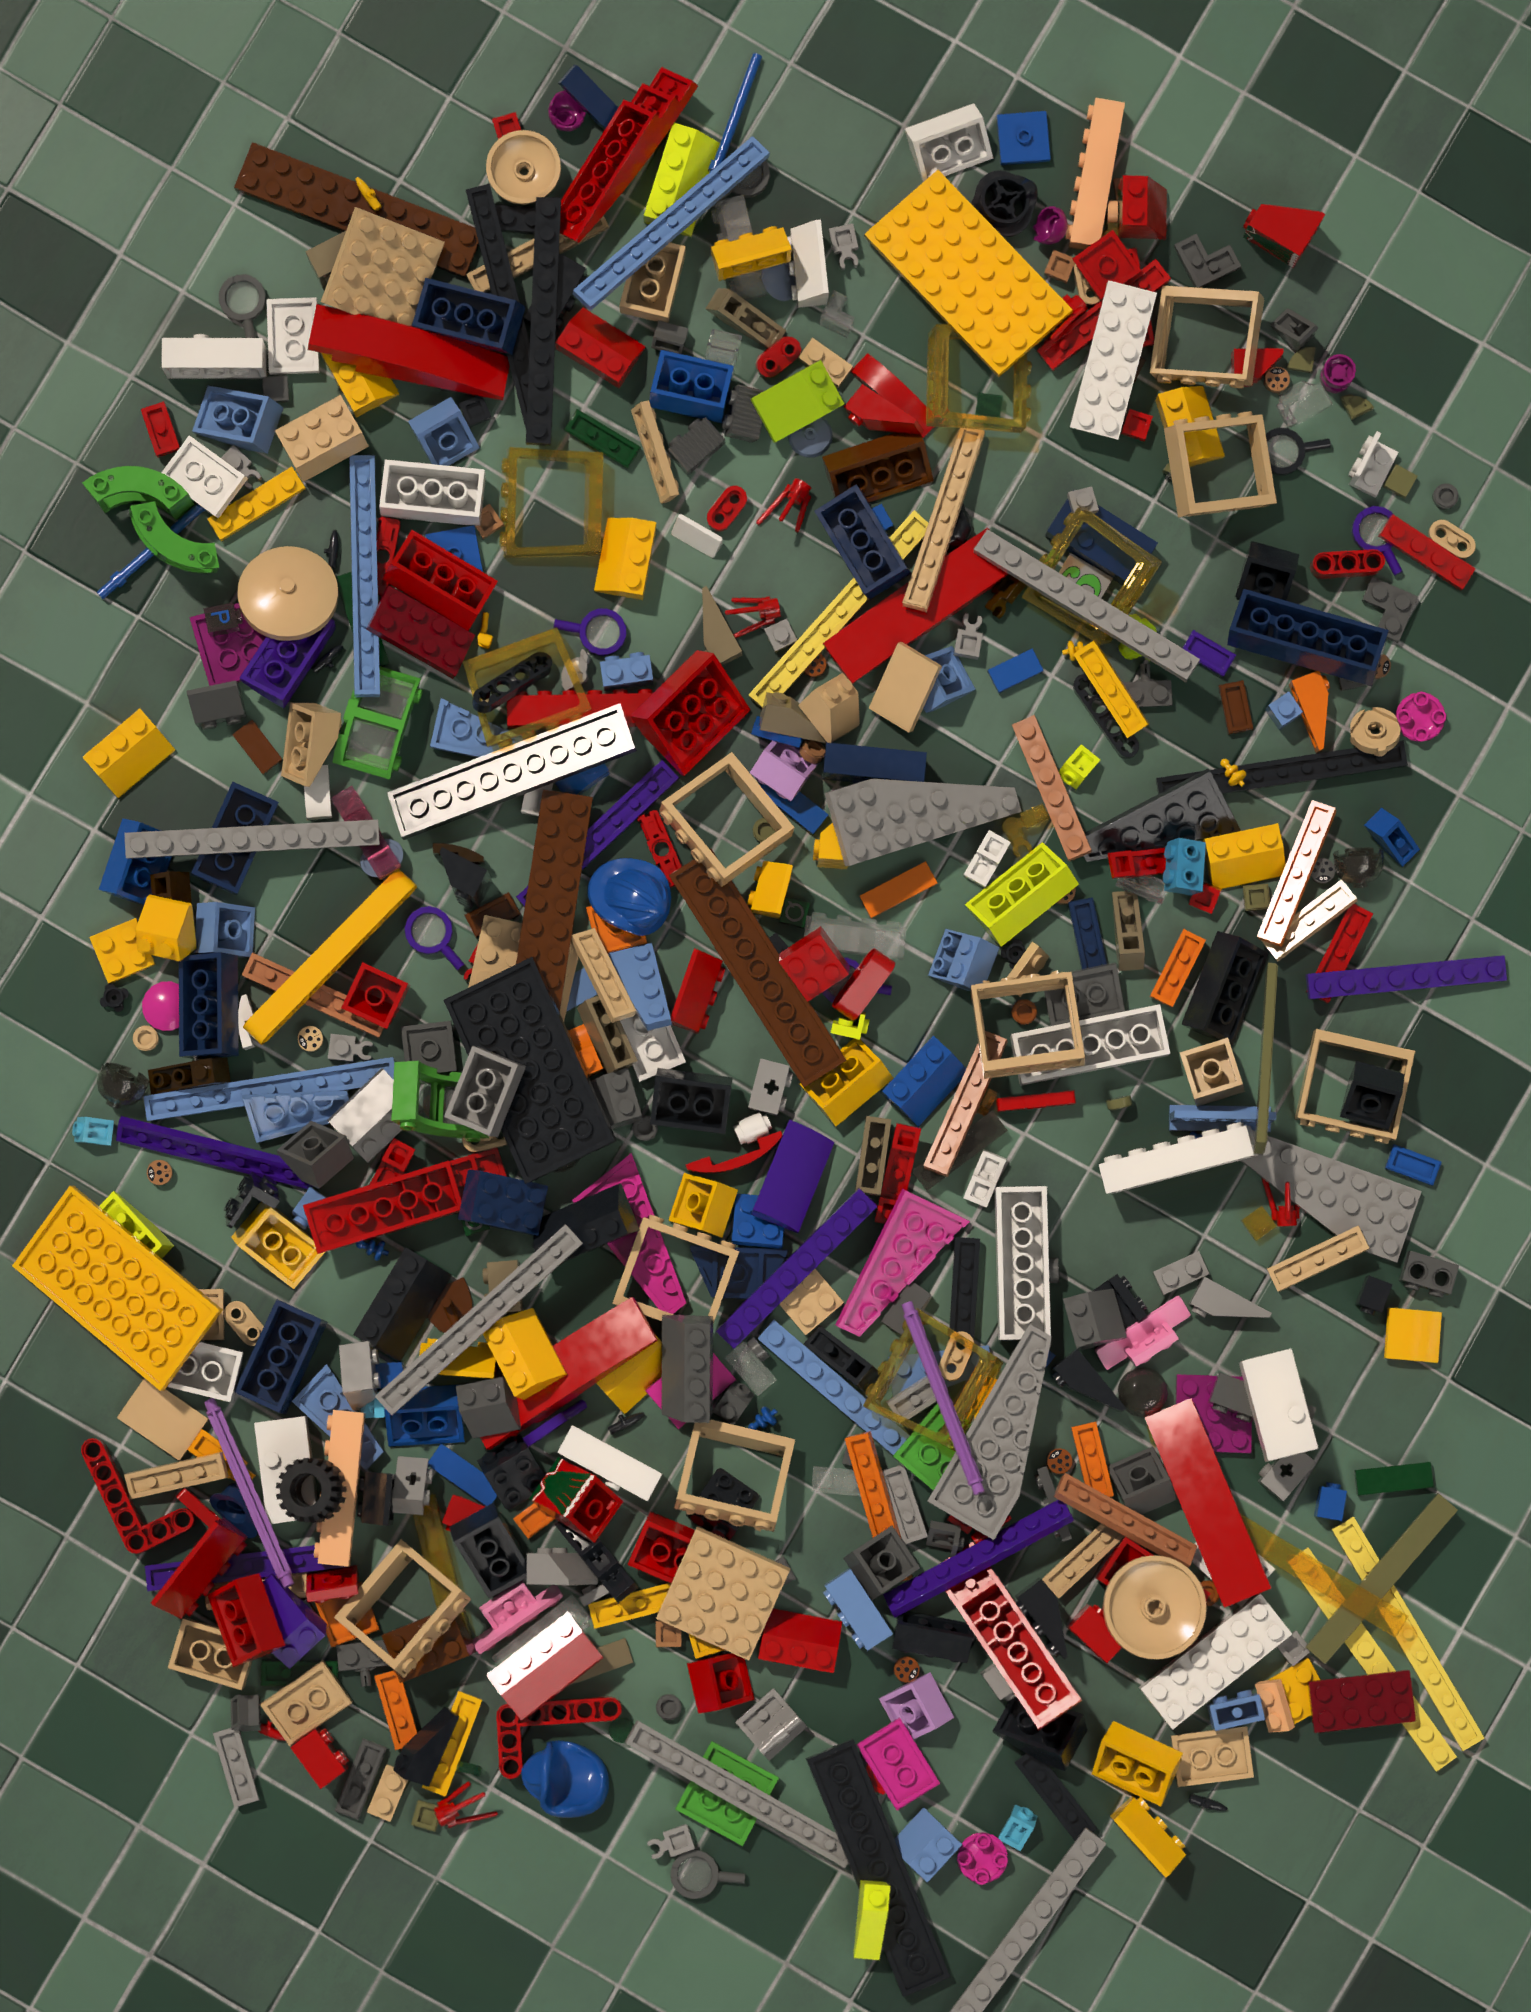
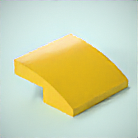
[1384,1308,1442,1363]

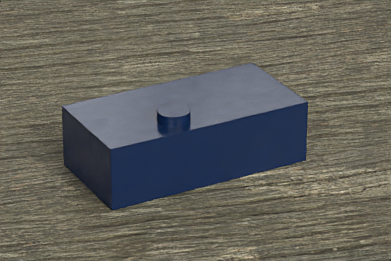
[412,278,526,355]
[814,484,912,600]
[1045,489,1158,589]
[823,742,927,784]
[191,781,279,895]
[179,952,239,1059]
[234,1299,328,1415]

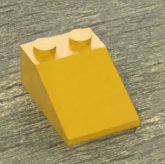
[231,1202,325,1289]

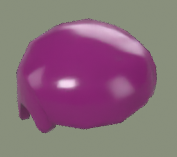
[548,90,586,131]
[1033,206,1068,245]

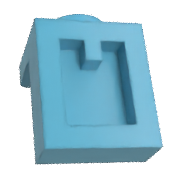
[72,1117,114,1146]
[361,1392,385,1418]
[998,1805,1037,1851]

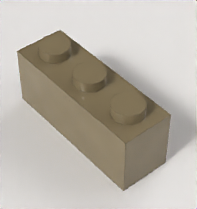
[577,996,637,1074]
[855,1116,891,1196]

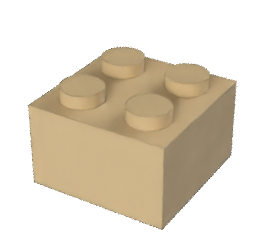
[1180,1038,1245,1107]

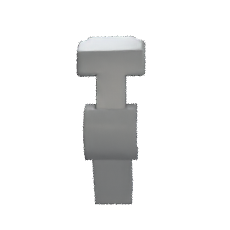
[561,649,591,691]

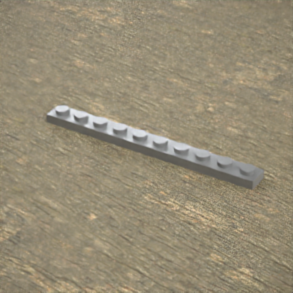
[974,529,1200,682]
[124,819,380,859]
[375,1224,583,1415]
[624,1720,848,1868]
[949,1827,1107,2012]

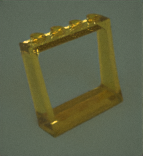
[926,324,1032,433]
[499,447,603,558]
[1022,507,1162,645]
[463,627,592,749]
[863,1308,1004,1451]

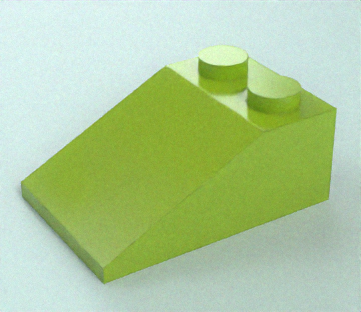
[750,360,844,443]

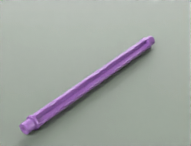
[902,1301,985,1495]
[204,1398,294,1588]

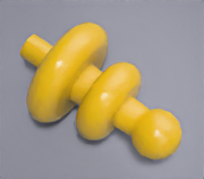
[1062,641,1086,661]
[1220,758,1246,787]

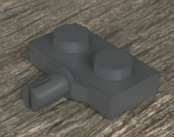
[1123,664,1172,707]
[336,1640,389,1687]

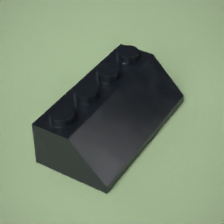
[440,847,492,909]
[1182,931,1269,1046]
[533,1183,640,1264]
[353,1247,452,1362]

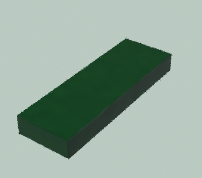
[564,409,641,469]
[1354,1462,1434,1496]
[261,1660,338,1686]

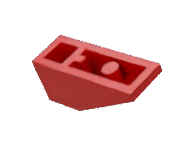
[844,384,924,435]

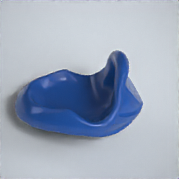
[587,858,671,936]
[521,1740,609,1818]

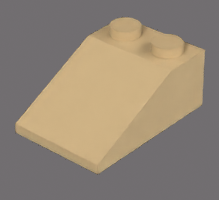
[281,702,342,787]

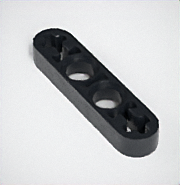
[472,652,553,713]
[1073,674,1139,759]

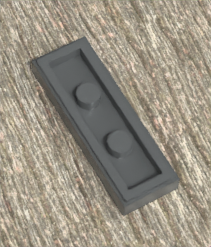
[334,1738,387,1820]

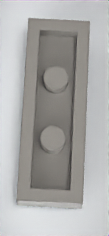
[882,1465,928,1544]
[213,1728,260,1808]

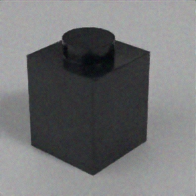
[1355,1275,1393,1316]

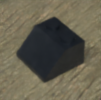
[1235,541,1299,601]
[1340,1061,1405,1130]

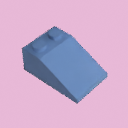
[192,386,283,454]

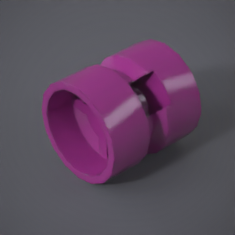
[1320,354,1356,393]

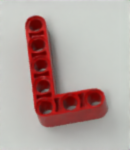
[81,1438,196,1554]
[496,1696,622,1779]

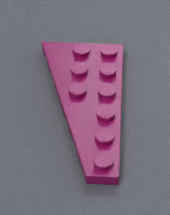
[572,1153,686,1314]
[835,1189,970,1337]

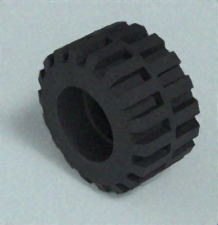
[276,1458,347,1523]

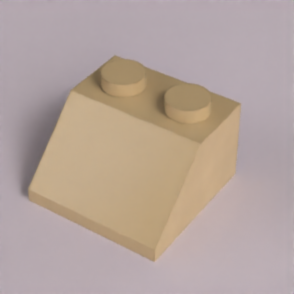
[798,673,860,743]

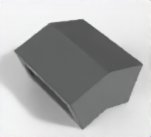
[651,320,689,354]
[231,1694,261,1732]

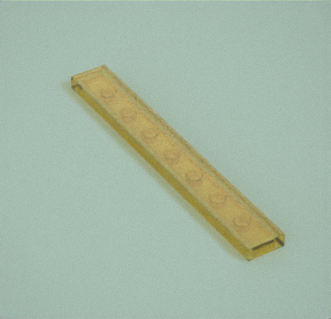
[1241,1514,1409,1638]

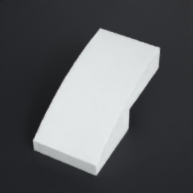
[304,765,332,820]
[963,830,1011,888]
[238,994,255,1050]
[963,1149,1007,1208]

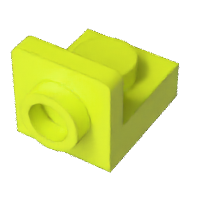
[1059,744,1100,789]
[830,1012,869,1040]

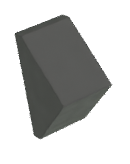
[1270,308,1318,352]

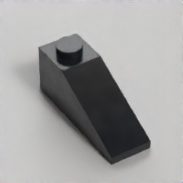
[803,1325,883,1395]
[393,1707,460,1787]

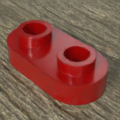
[755,336,801,377]
[707,486,747,532]

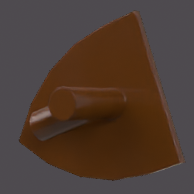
[427,1277,472,1333]

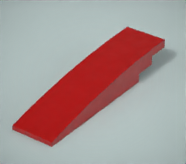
[560,67,698,243]
[308,304,509,400]
[823,528,1009,684]
[303,1147,507,1254]
[480,1297,658,1450]
[1145,1398,1271,1608]
[941,1542,1082,1729]

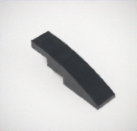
[555,1522,638,1603]

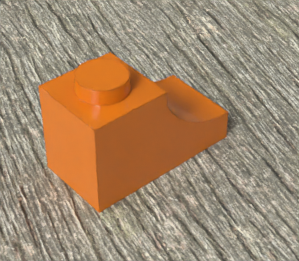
[568,1024,604,1077]

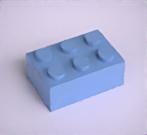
[823,1568,893,1651]

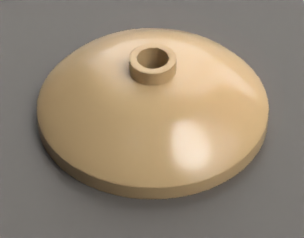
[486,130,561,205]

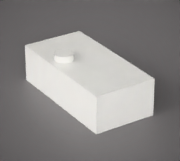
[162,334,267,379]
[379,460,486,526]
[1239,1349,1318,1462]
[254,1416,318,1524]
[557,1425,662,1501]

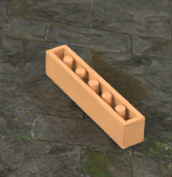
[1065,98,1125,250]
[314,1410,365,1566]

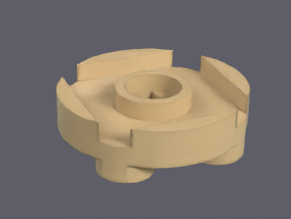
[1350,707,1401,757]

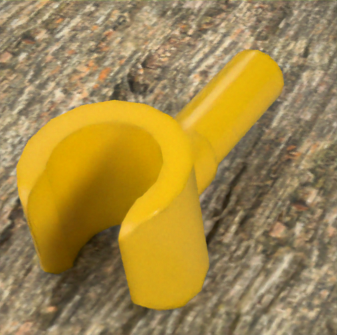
[477,612,493,649]

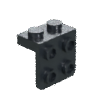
[224,1172,280,1229]
[1093,1274,1147,1329]
[477,1434,545,1510]
[686,1468,759,1541]

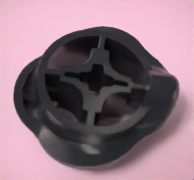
[971,170,1038,237]

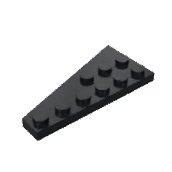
[1084,768,1241,862]

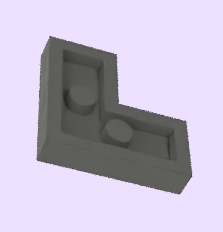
[1174,234,1241,288]
[1362,577,1418,643]

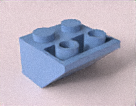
[928,929,1000,991]

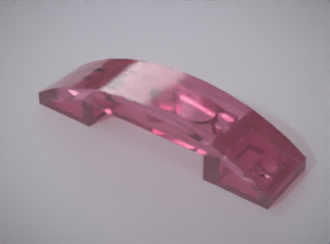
[331,786,401,880]

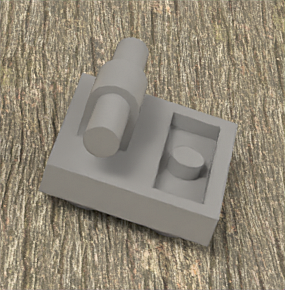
[735,1688,807,1761]

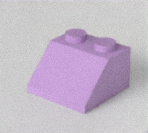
[750,740,819,801]
[879,1672,954,1739]

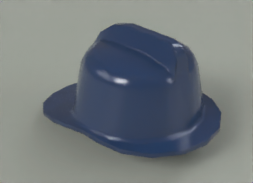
[210,1483,258,1538]

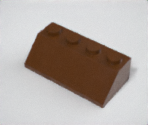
[822,432,934,502]

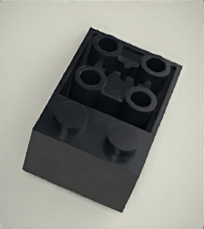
[1015,1578,1068,1659]

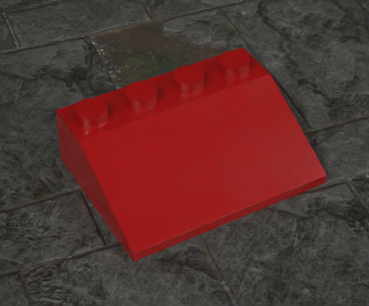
[630,650,751,776]
[150,1518,248,1619]

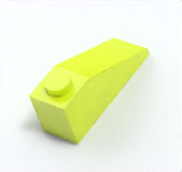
[99,1191,174,1259]
[853,1880,890,1960]

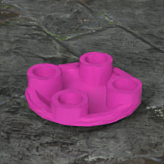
[1396,691,1446,742]
[142,981,179,1031]
[957,1832,1008,1885]

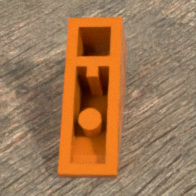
[1289,671,1330,754]

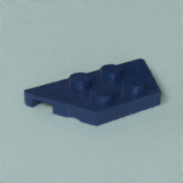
[690,1245,787,1299]

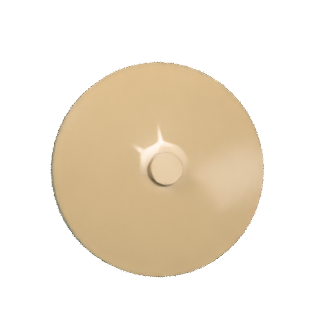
[237,546,338,641]
[1103,1556,1206,1659]

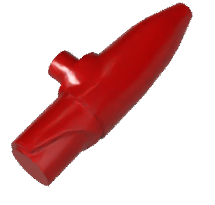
[258,1721,285,1741]

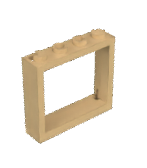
[1150,286,1264,389]
[1164,411,1277,518]
[659,752,795,887]
[971,970,1085,1079]
[1295,1029,1415,1144]
[612,1215,739,1324]
[675,1420,795,1532]
[334,1539,471,1678]

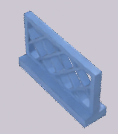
[1169,1105,1276,1133]

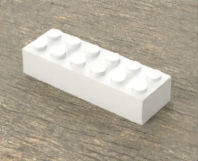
[1070,280,1157,440]
[1010,1004,1170,1086]
[1099,1122,1259,1194]
[994,1186,1051,1340]
[1138,1593,1292,1730]

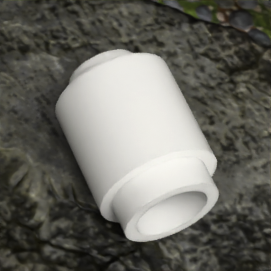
[733,1112,772,1145]

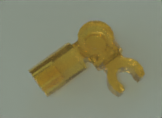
[1002,803,1049,857]

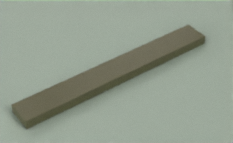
[1254,963,1278,1154]
[1305,1493,1458,1664]

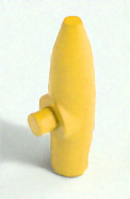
[356,177,382,212]

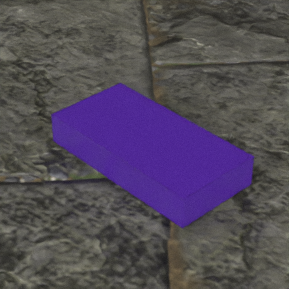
[1183,630,1236,677]

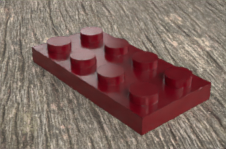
[366,585,475,679]
[1307,1670,1416,1733]

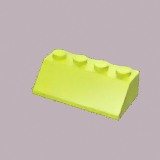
[643,123,720,237]
[965,842,1079,947]

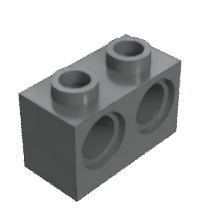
[1399,1251,1459,1298]

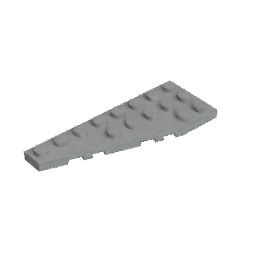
[824,779,1021,866]
[1231,1123,1422,1263]
[928,1324,1052,1540]

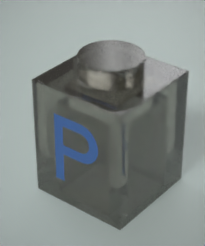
[203,603,243,637]

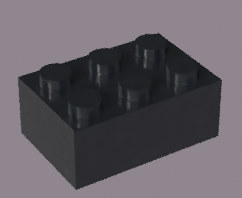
[650,1068,733,1134]
[449,1503,527,1598]

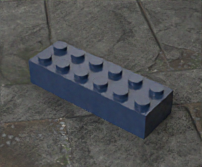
[1227,589,1389,687]

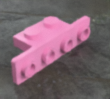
[1095,1296,1191,1370]
[472,1580,563,1654]

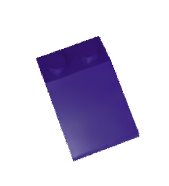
[263,1573,327,1669]

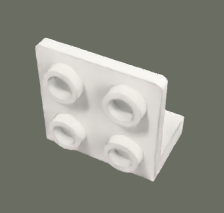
[1348,431,1398,498]

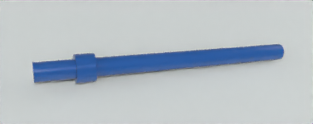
[708,53,762,173]
[97,503,205,599]

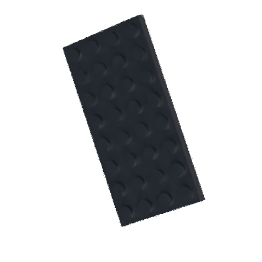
[443,957,617,1184]

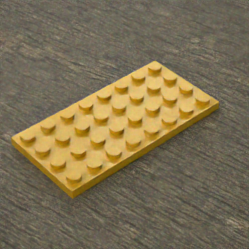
[864,170,1072,378]
[12,1185,223,1391]

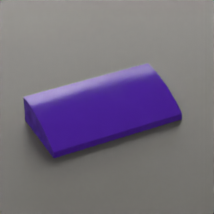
[240,619,336,708]
[751,1119,835,1233]

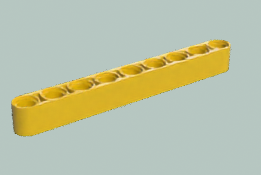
[243,868,417,1045]

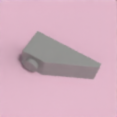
[1188,1277,1272,1318]

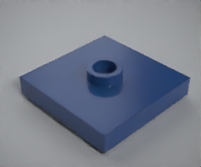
[997,111,1050,165]
[425,525,483,572]

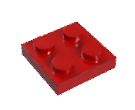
[1072,230,1142,300]
[306,1565,359,1603]

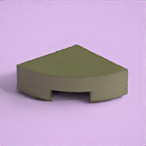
[1287,347,1316,373]
[1340,395,1374,421]

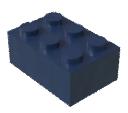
[458,1170,548,1236]

